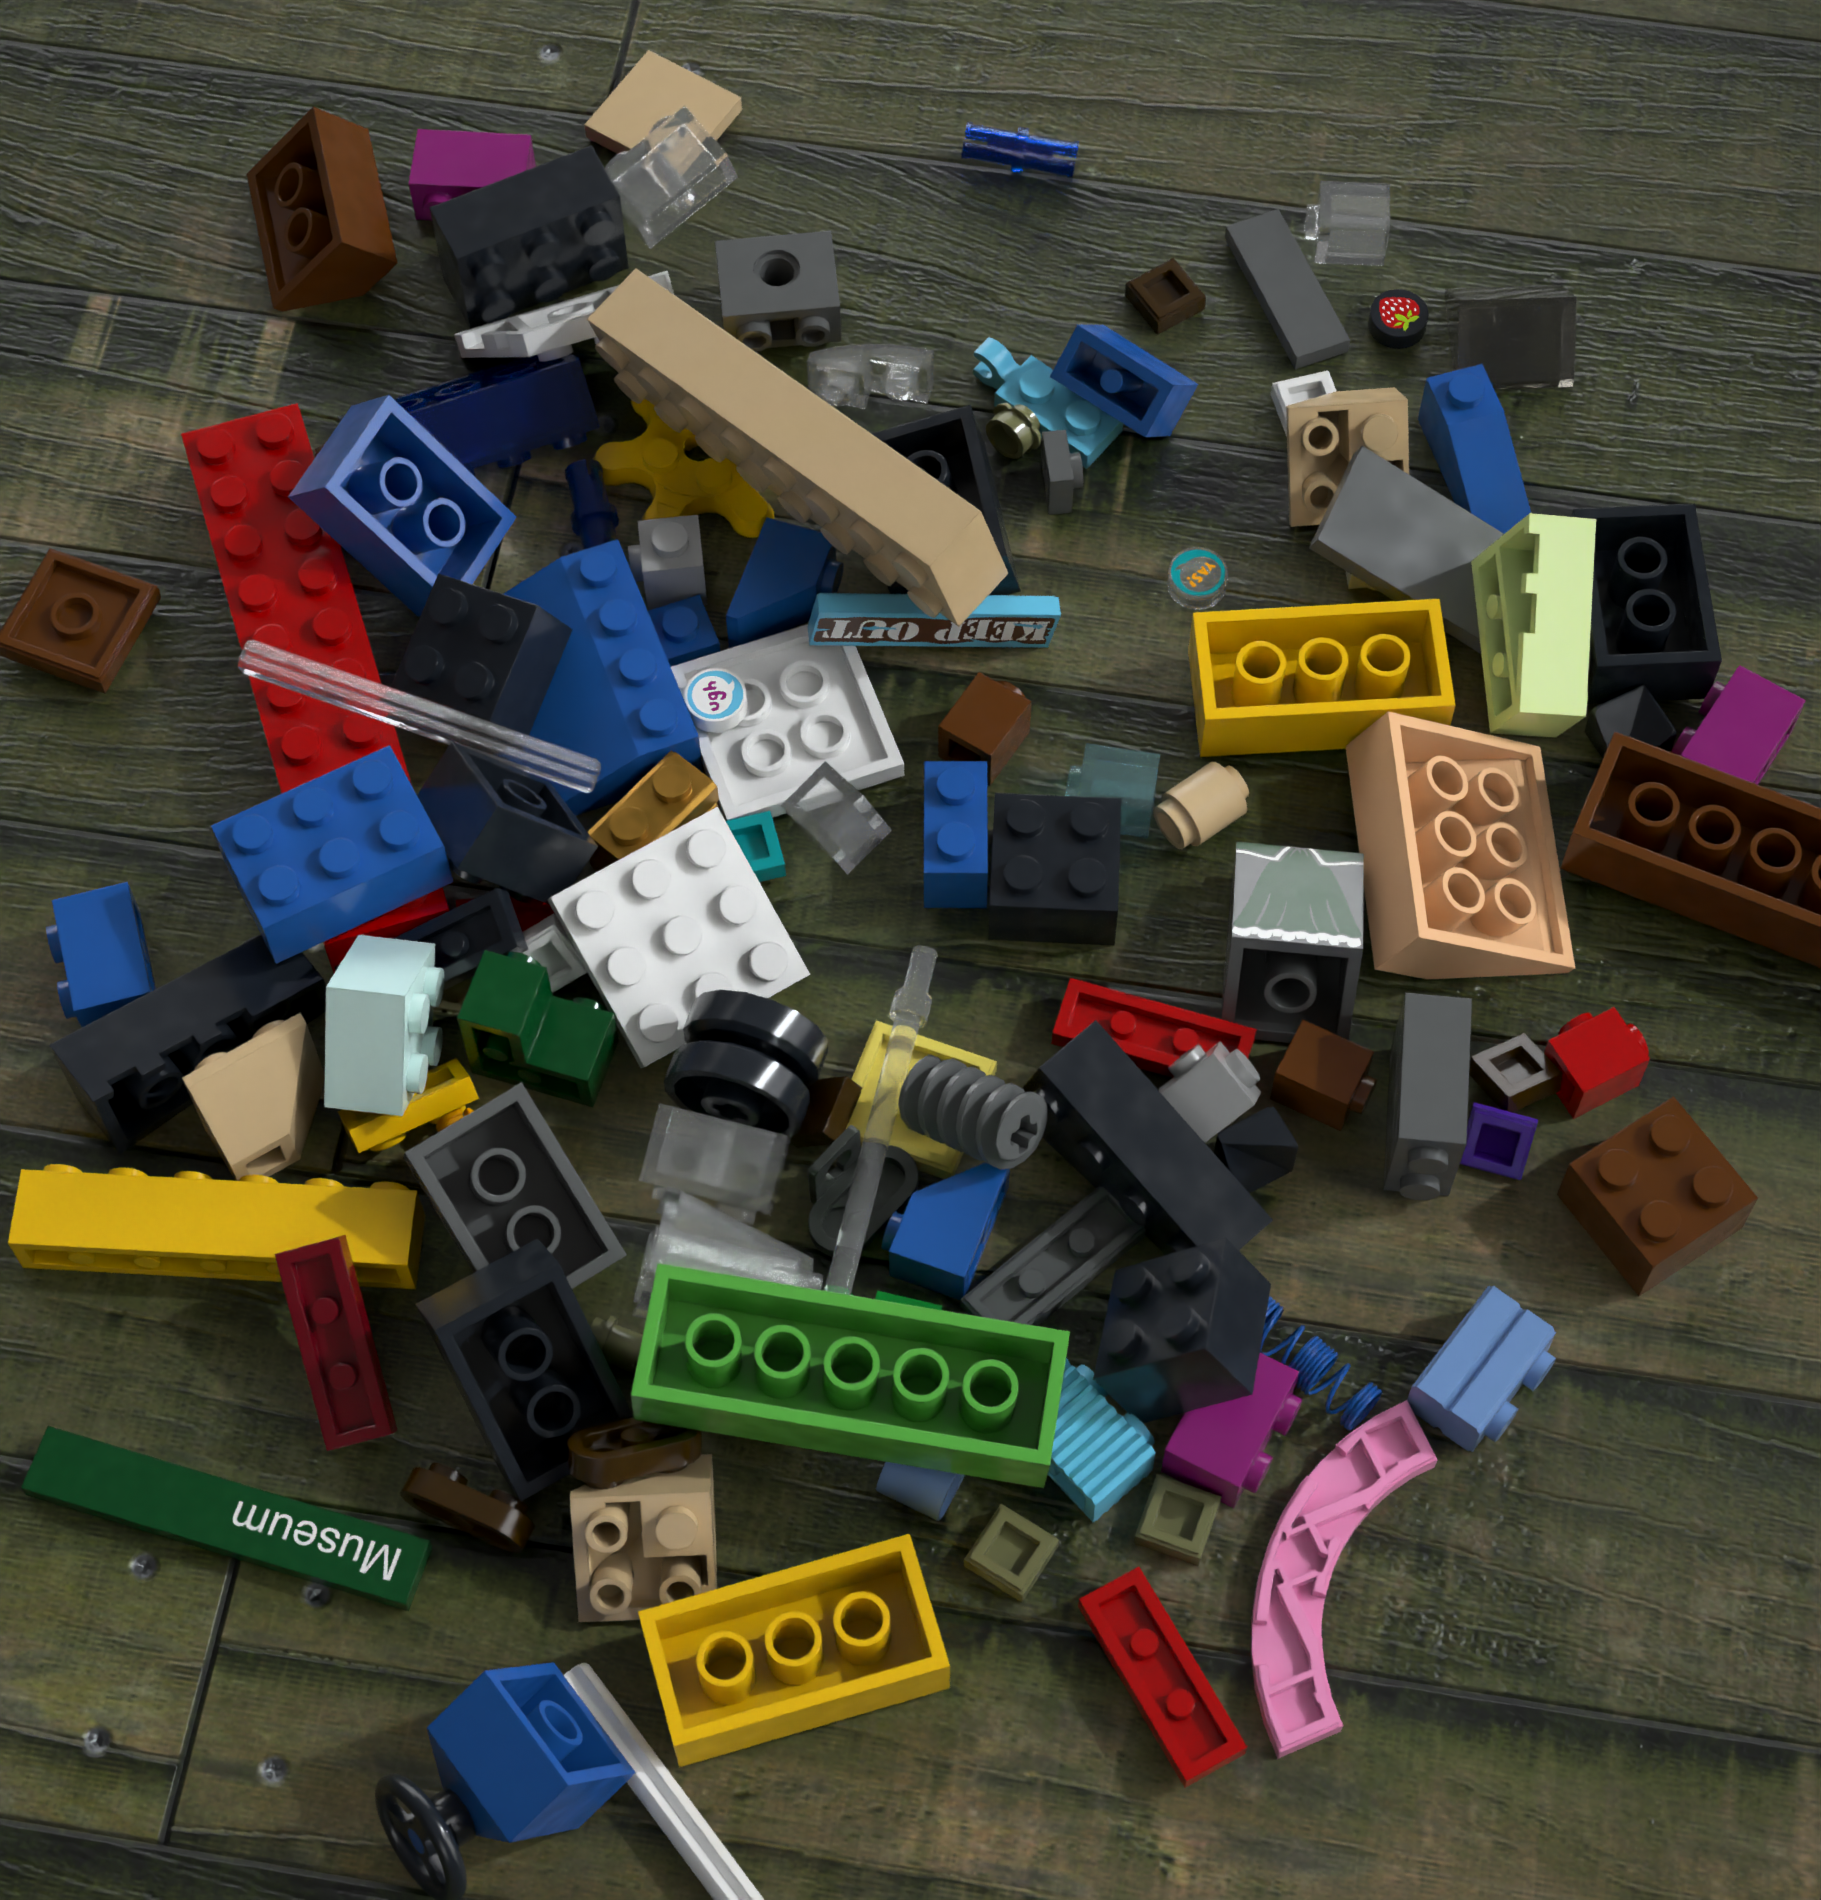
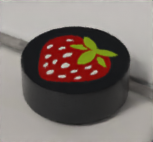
[1368,289,1429,349]

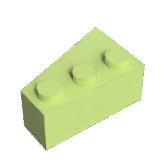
[1471,513,1596,738]

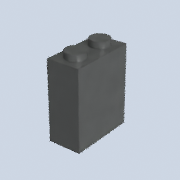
[1383,993,1472,1200]

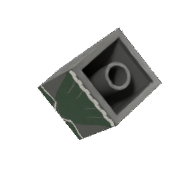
[1221,842,1364,1043]

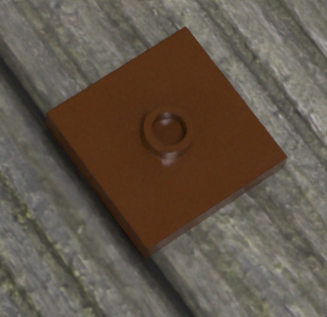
[0,548,161,694]

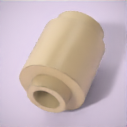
[1153,762,1249,849]

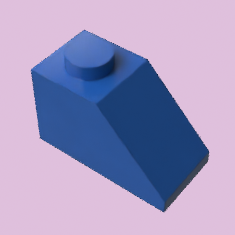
[726,517,844,648]
[881,1162,1010,1300]

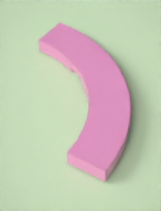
[1251,1400,1438,1759]

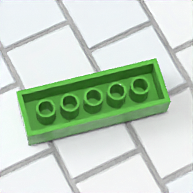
[631,1263,1070,1488]

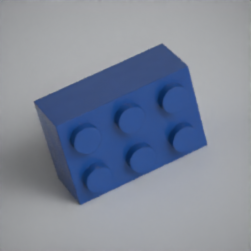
[288,395,517,617]
[211,745,453,964]

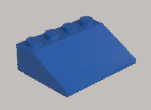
[489,539,703,816]

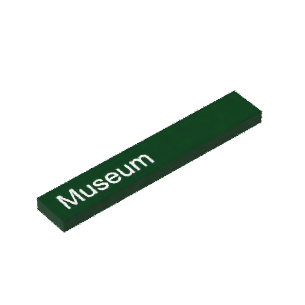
[21,1426,433,1611]

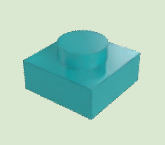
[726,811,786,882]

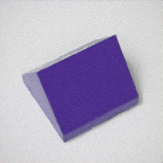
[1460,1102,1538,1180]

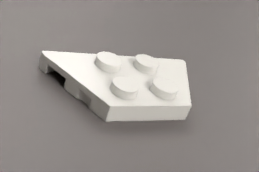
[454,271,674,361]

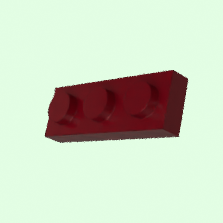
[275,1235,398,1451]

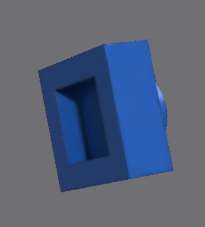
[648,595,720,667]

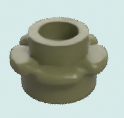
[986,403,1041,459]

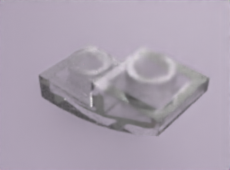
[807,344,934,409]

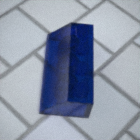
[337,353,600,476]

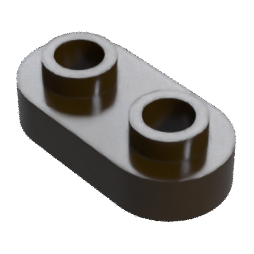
[568,1417,702,1489]
[400,1462,535,1553]

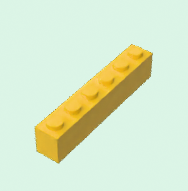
[8,1164,425,1289]

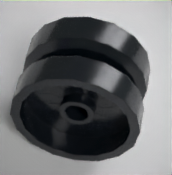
[664,989,828,1141]

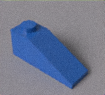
[1418,364,1531,534]

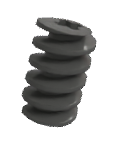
[898,1054,1048,1170]

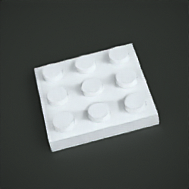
[671,624,904,821]
[547,807,810,1068]

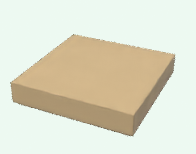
[585,50,742,186]

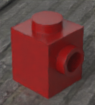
[1544,1007,1650,1119]

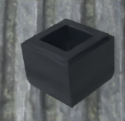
[1584,685,1676,758]
[1214,1106,1298,1193]

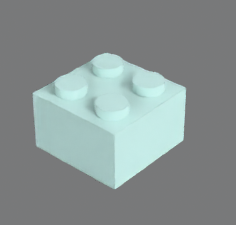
[324,935,444,1116]

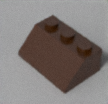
[247,107,398,312]

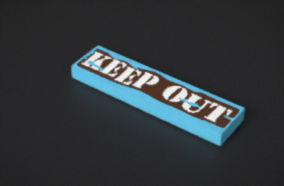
[807,593,1061,648]

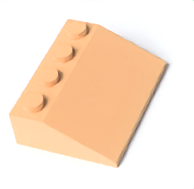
[1345,711,1575,979]

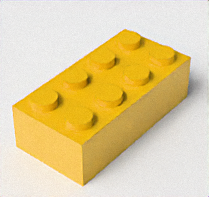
[1188,599,1456,757]
[638,1534,950,1768]

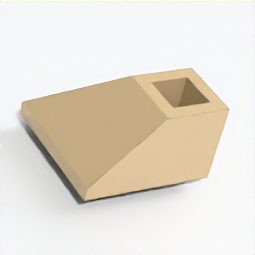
[1286,387,1409,527]
[182,1013,325,1181]
[570,1454,717,1622]

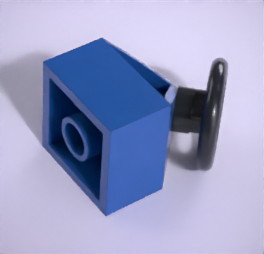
[375,1662,636,1900]

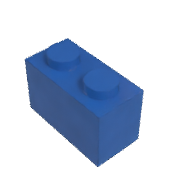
[1050,325,1198,438]
[924,761,988,908]
[46,882,156,1027]

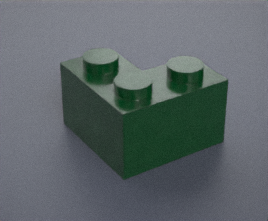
[457,950,619,1107]

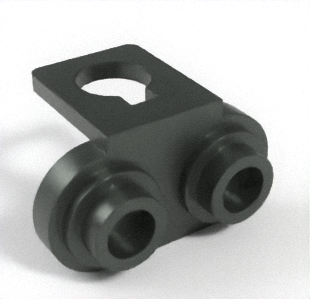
[808,1125,918,1258]

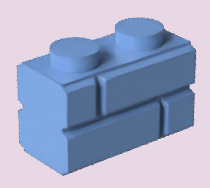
[1407,1285,1556,1452]

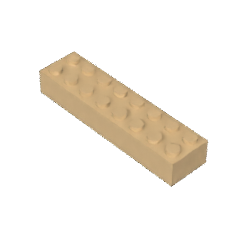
[587,268,1008,627]

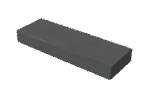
[1225,209,1350,369]
[960,1186,1146,1326]

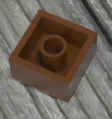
[1557,1096,1758,1296]

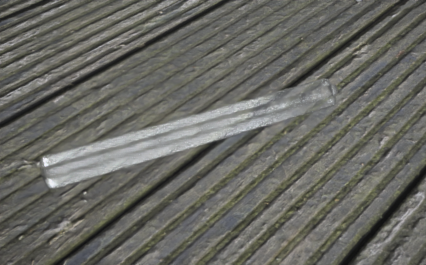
[238,640,601,793]

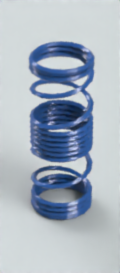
[1260,1296,1382,1431]

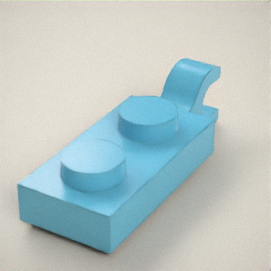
[973,337,1123,469]

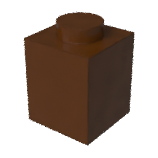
[938,672,1031,786]
[1270,1019,1378,1131]

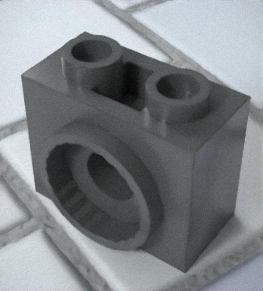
[715,231,842,352]

